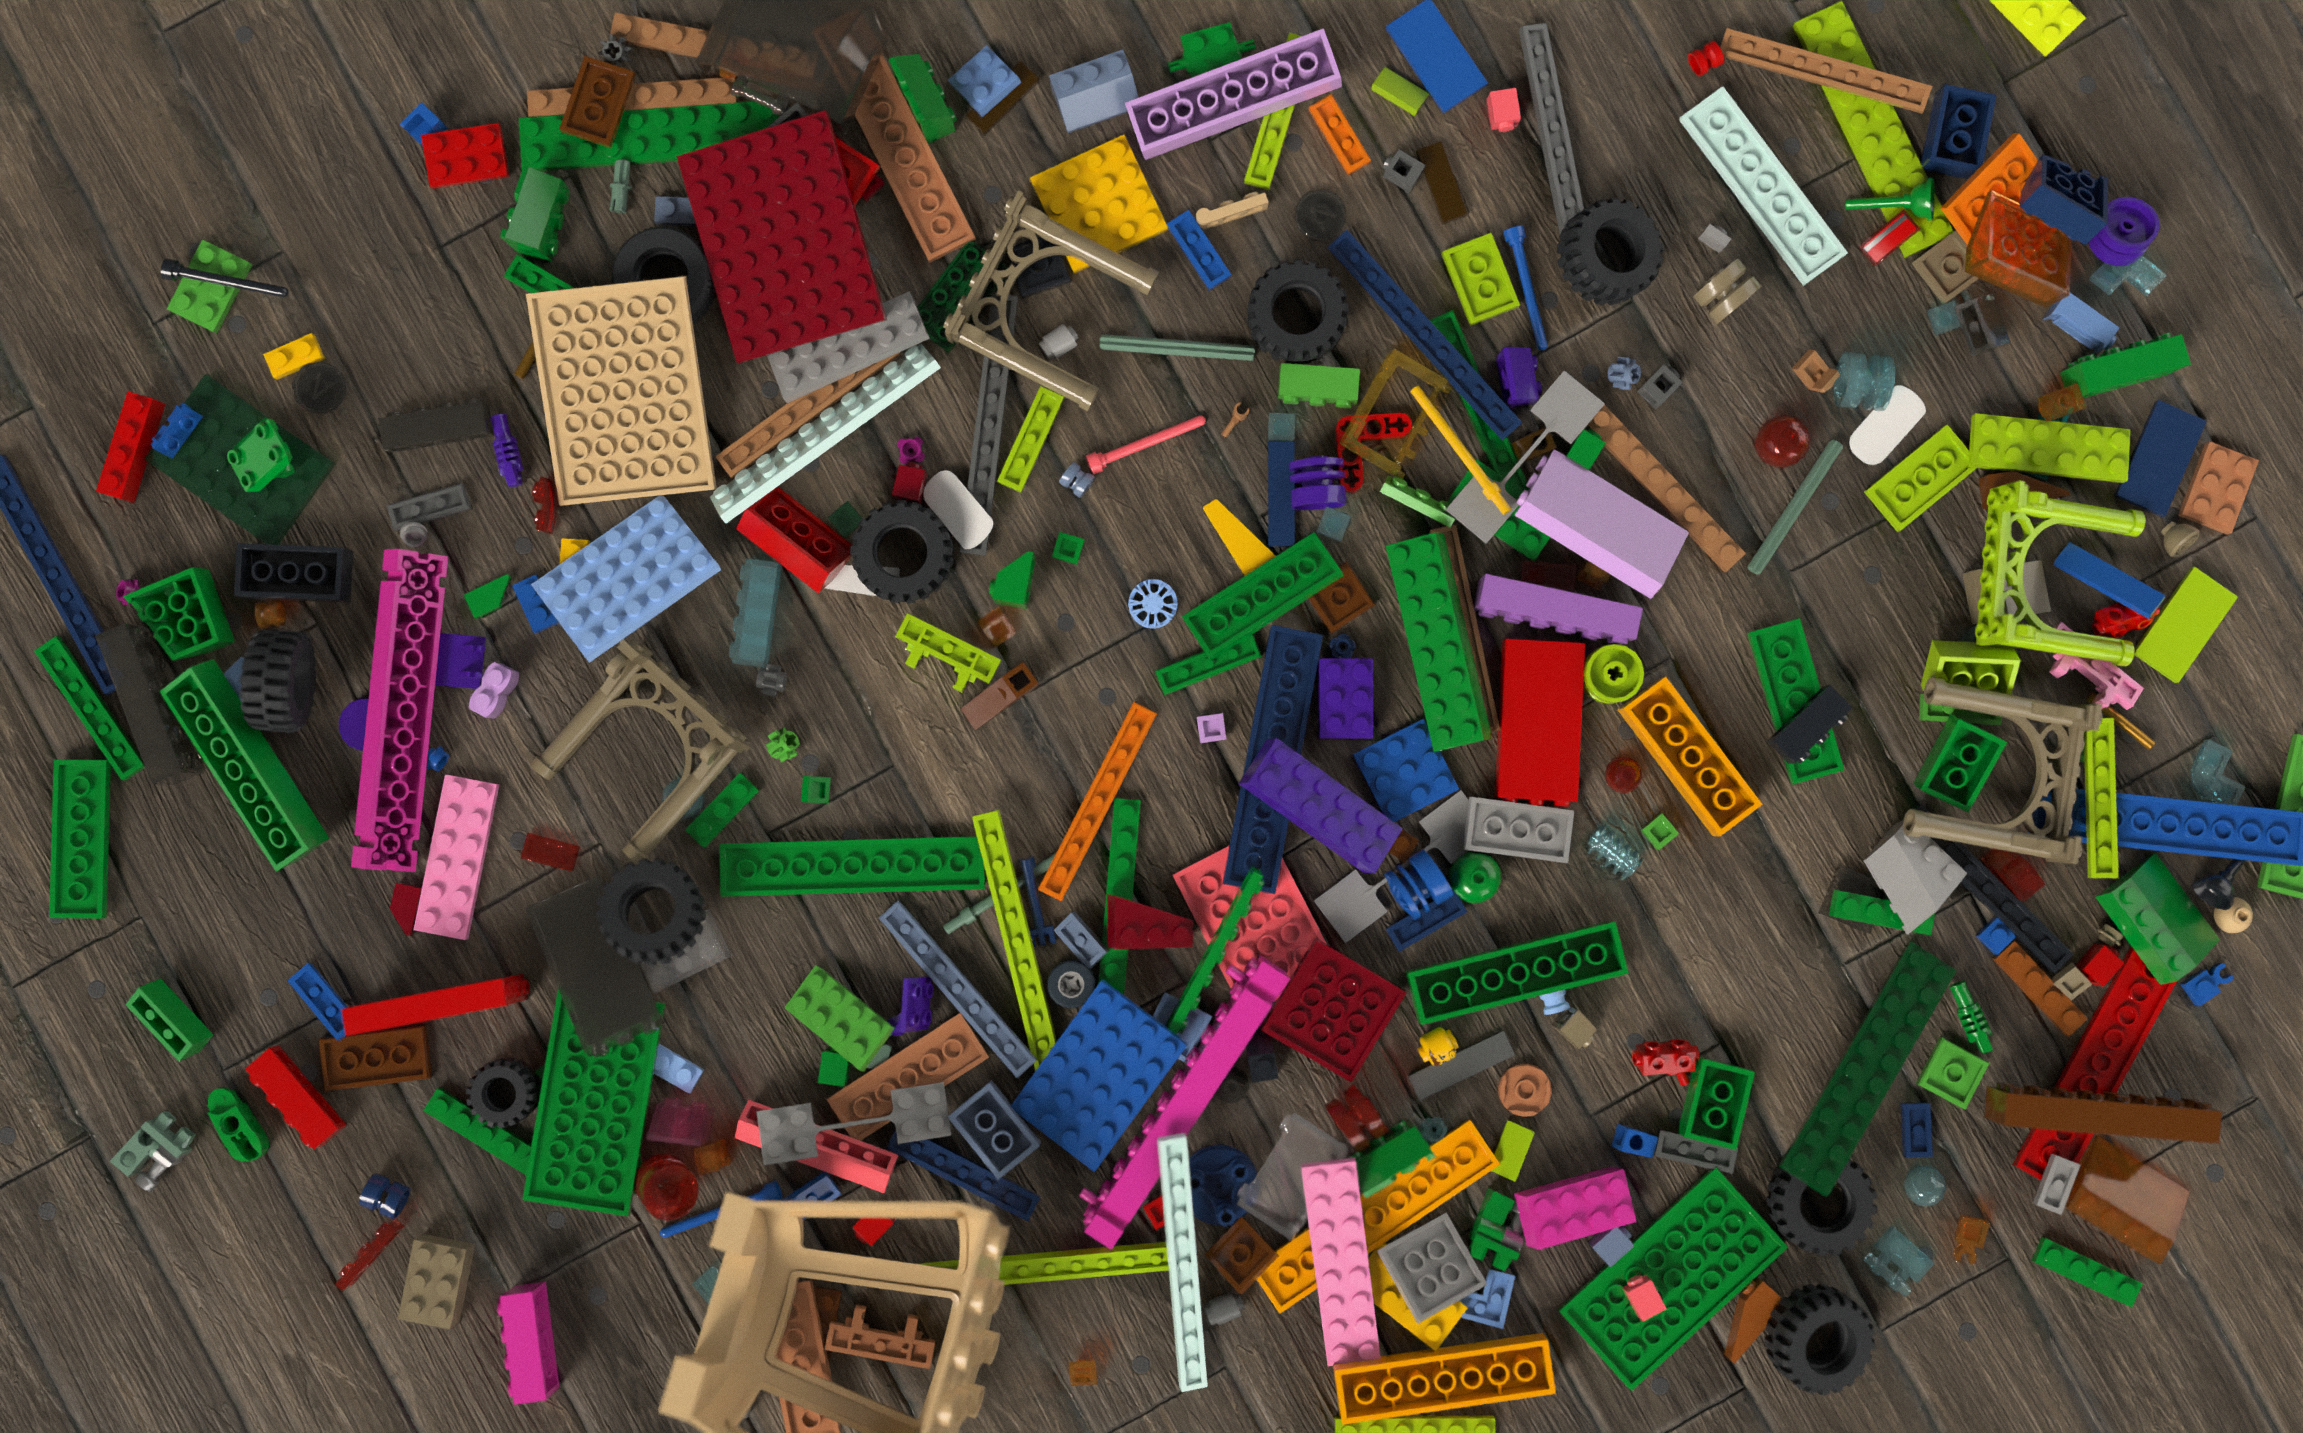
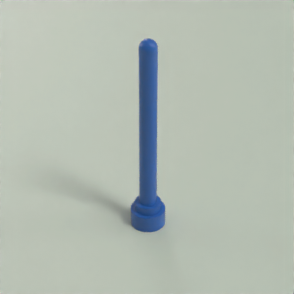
[1503,226,1547,351]
[660,1180,783,1238]

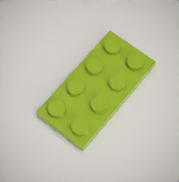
[1864,425,1977,532]

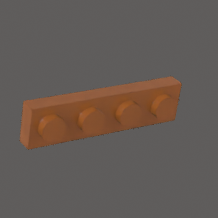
[1992,940,2088,1037]

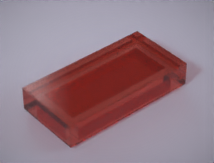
[521,833,580,871]

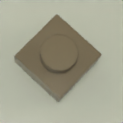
[2051,962,2092,1000]

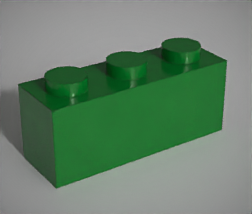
[125,978,213,1062]

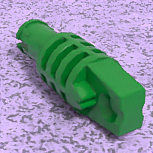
[1949,980,1993,1054]

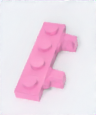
[2049,622,2144,710]

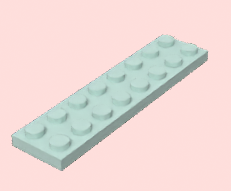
[1679,86,1848,286]

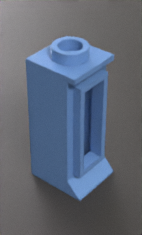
[2042,291,2119,354]

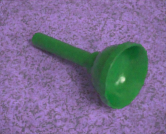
[1845,178,1934,221]

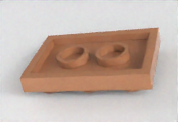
[2178,441,2259,534]

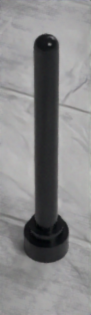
[161,258,289,297]

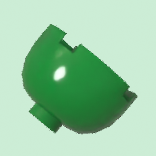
[1448,851,1501,903]

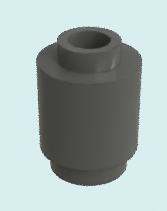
[1204,1290,1245,1325]

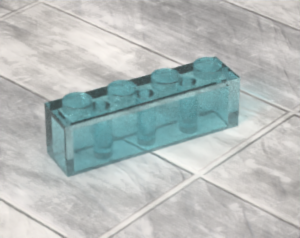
[729,558,782,668]

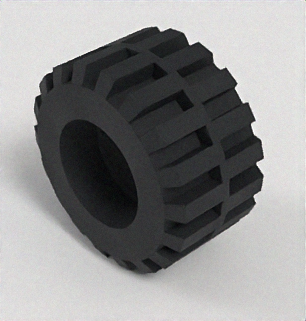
[466,1058,541,1128]

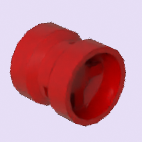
[1688,41,1724,77]

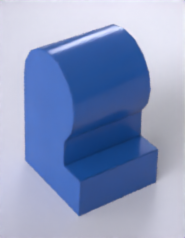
[1611,1124,1658,1158]

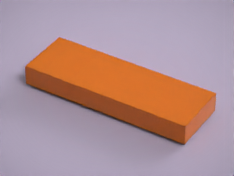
[1308,94,1371,175]

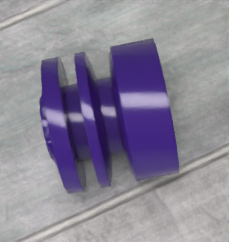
[1289,456,1347,510]

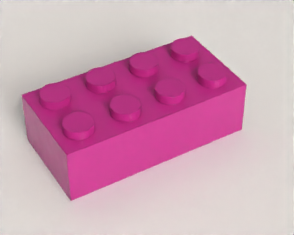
[1514,1166,1636,1250]
[497,1281,560,1405]

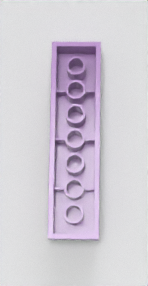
[1125,28,1342,160]

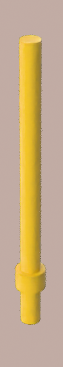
[1411,386,1512,515]

